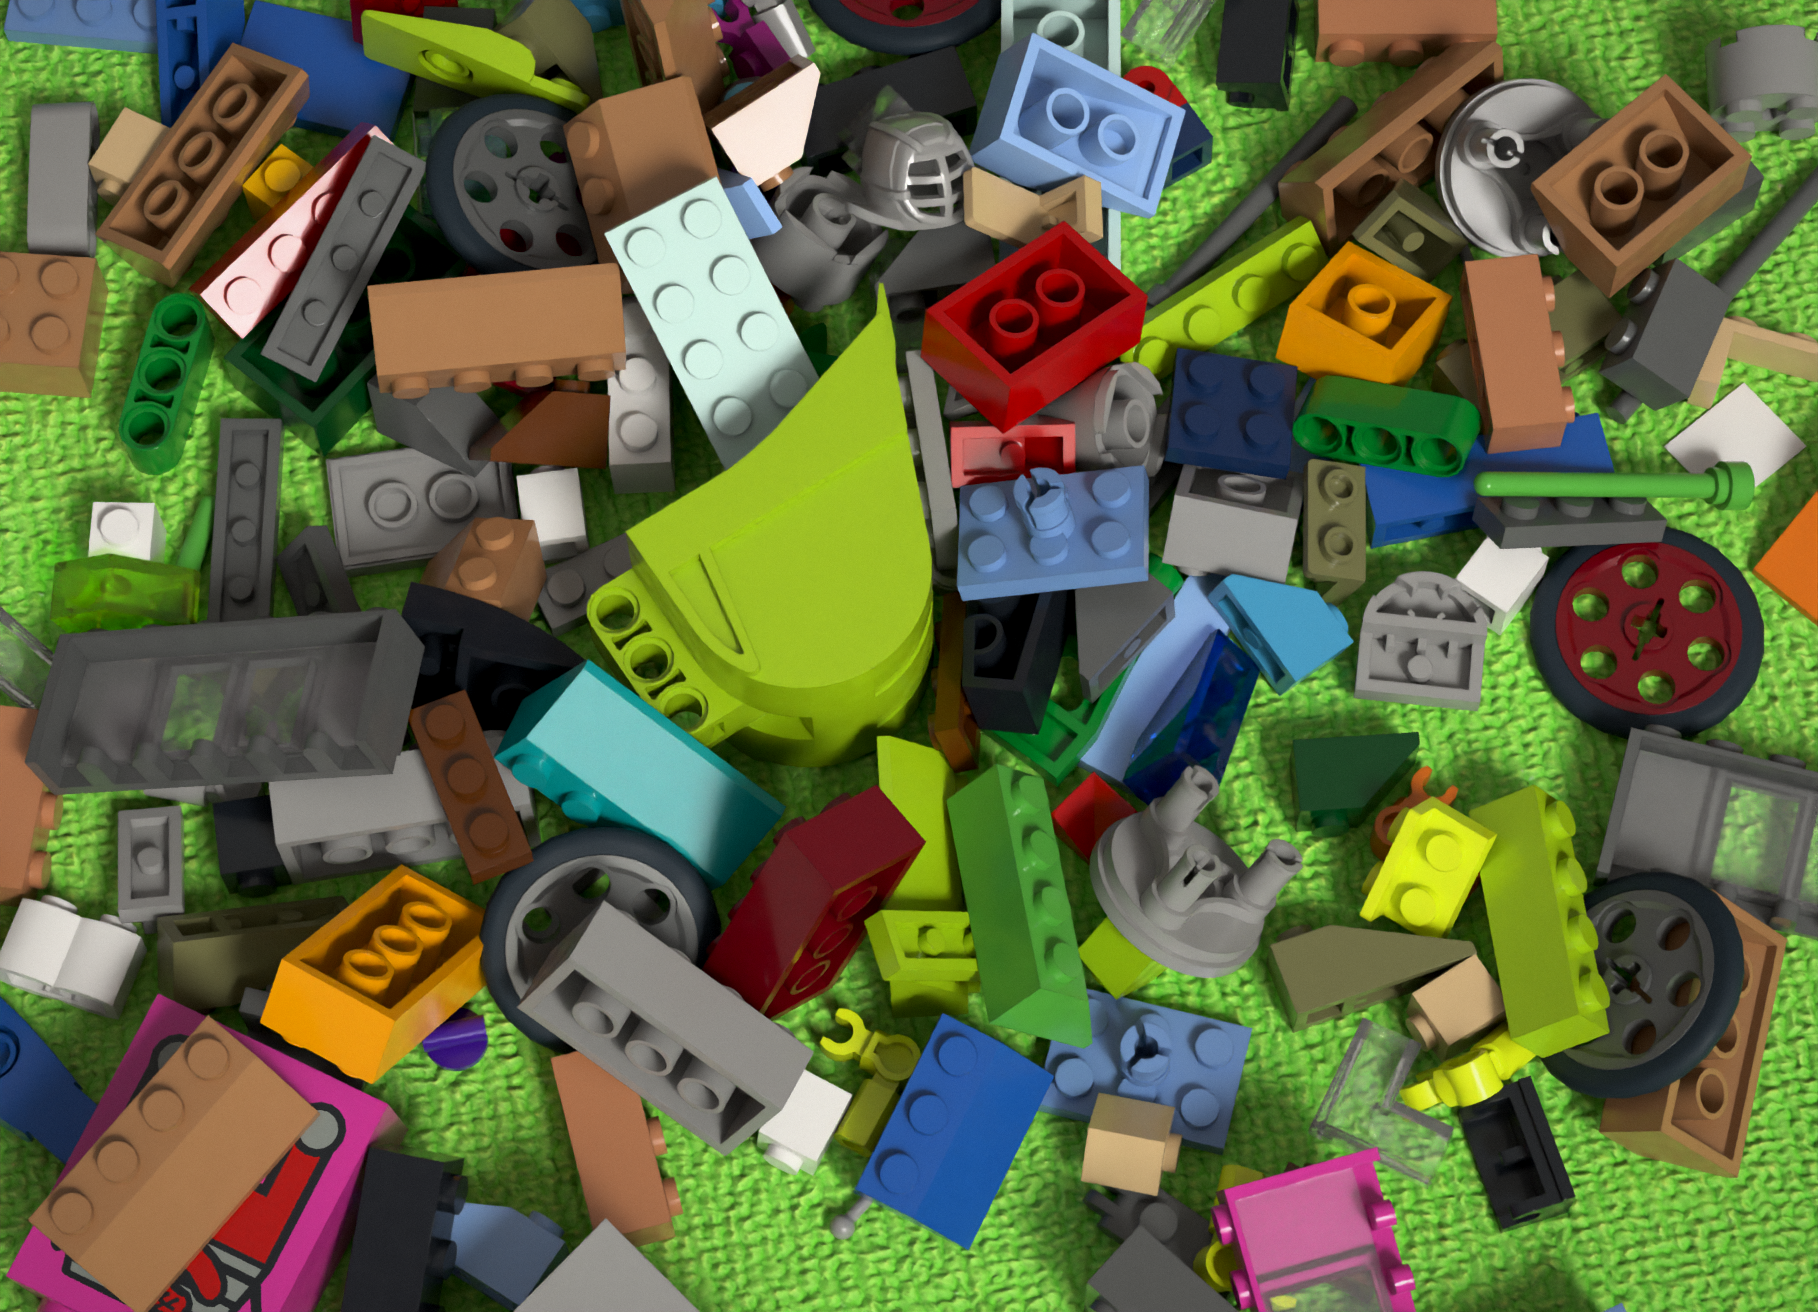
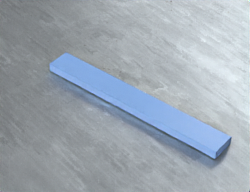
[1077,377,1334,795]

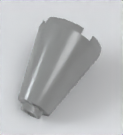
[1034,362,1168,477]

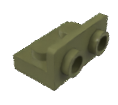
[1303,459,1366,607]

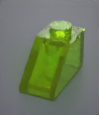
[50,553,201,634]

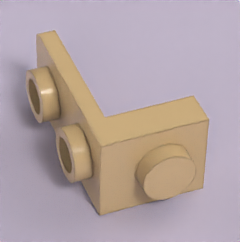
[963,167,1103,249]
[1687,316,1818,410]

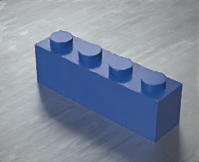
[1357,412,1615,549]

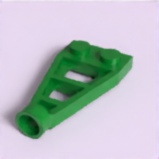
[981,552,1184,788]

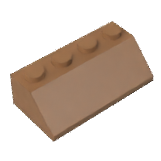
[620,0,730,141]
[1278,41,1504,258]
[95,43,310,288]
[367,262,626,399]
[1599,889,1787,1178]
[28,1015,320,1312]

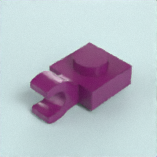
[711,0,791,79]

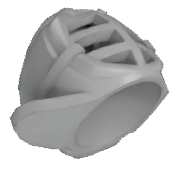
[845,111,987,231]

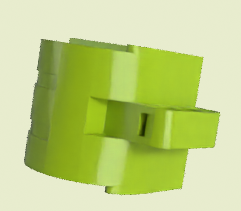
[587,283,934,767]

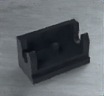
[1216,0,1300,111]
[1457,1076,1576,1233]

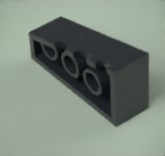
[962,589,1076,735]

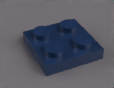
[1164,348,1298,480]

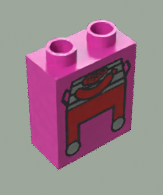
[6,994,408,1312]

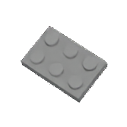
[898,349,959,571]

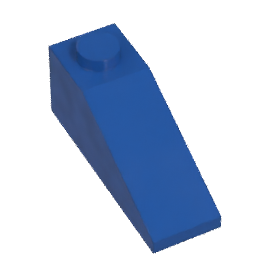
[155,0,245,128]

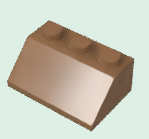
[1530,74,1752,298]
[563,76,722,294]

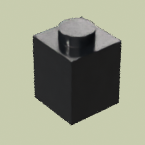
[212,795,292,898]

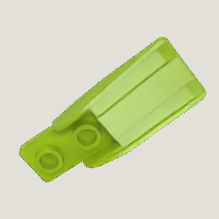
[361,10,590,114]

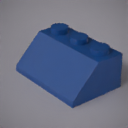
[853,1013,1054,1250]

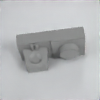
[118,805,185,934]

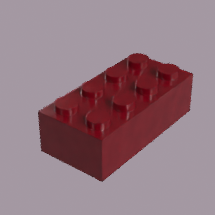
[702,784,926,1021]

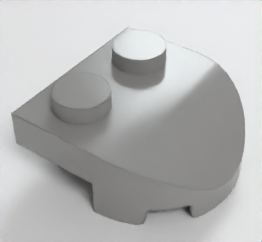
[1353,571,1487,711]

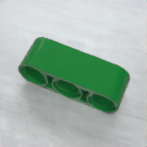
[118,293,215,475]
[1292,375,1482,477]

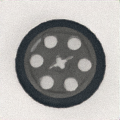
[426,93,600,275]
[479,827,721,1054]
[1539,872,1745,1099]

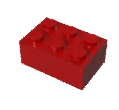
[920,221,1148,434]

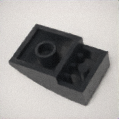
[401,582,586,732]

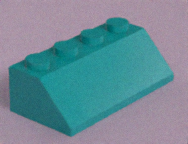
[493,659,786,891]

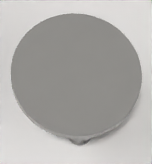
[1435,78,1609,258]
[1089,765,1303,978]

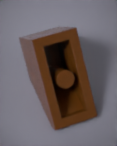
[469,379,611,469]

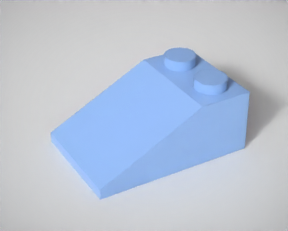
[969,32,1186,219]

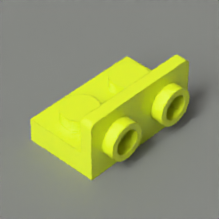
[1359,796,1497,939]

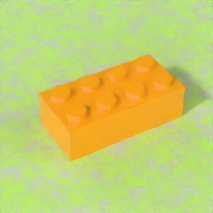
[260,864,487,1084]

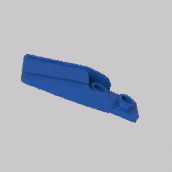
[0,997,98,1165]

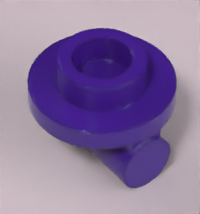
[422,1007,488,1071]

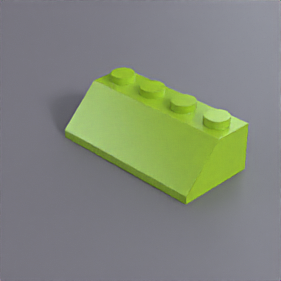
[877,736,980,1018]

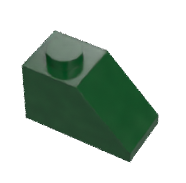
[1289,732,1420,838]

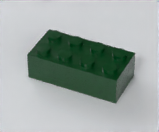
[224,204,466,458]

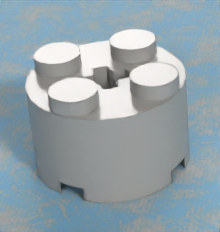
[1704,25,1818,143]
[749,167,888,312]

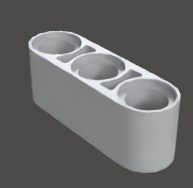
[27,101,100,258]

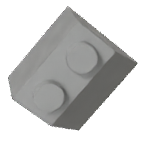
[1162,464,1303,584]

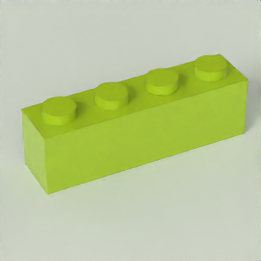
[1468,784,1610,1058]

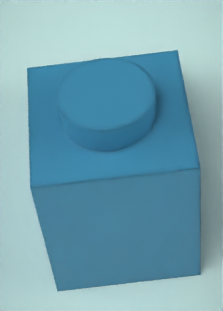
[1207,574,1354,697]

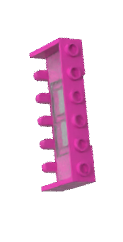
[1211,1147,1416,1312]

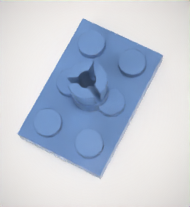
[4,0,158,54]
[957,465,1149,601]
[1038,989,1252,1155]

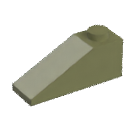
[157,895,349,1015]
[1266,925,1478,1033]

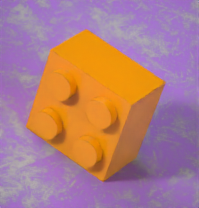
[1275,241,1453,387]

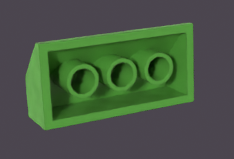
[946,764,1093,1049]

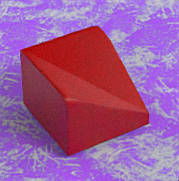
[1051,771,1138,866]

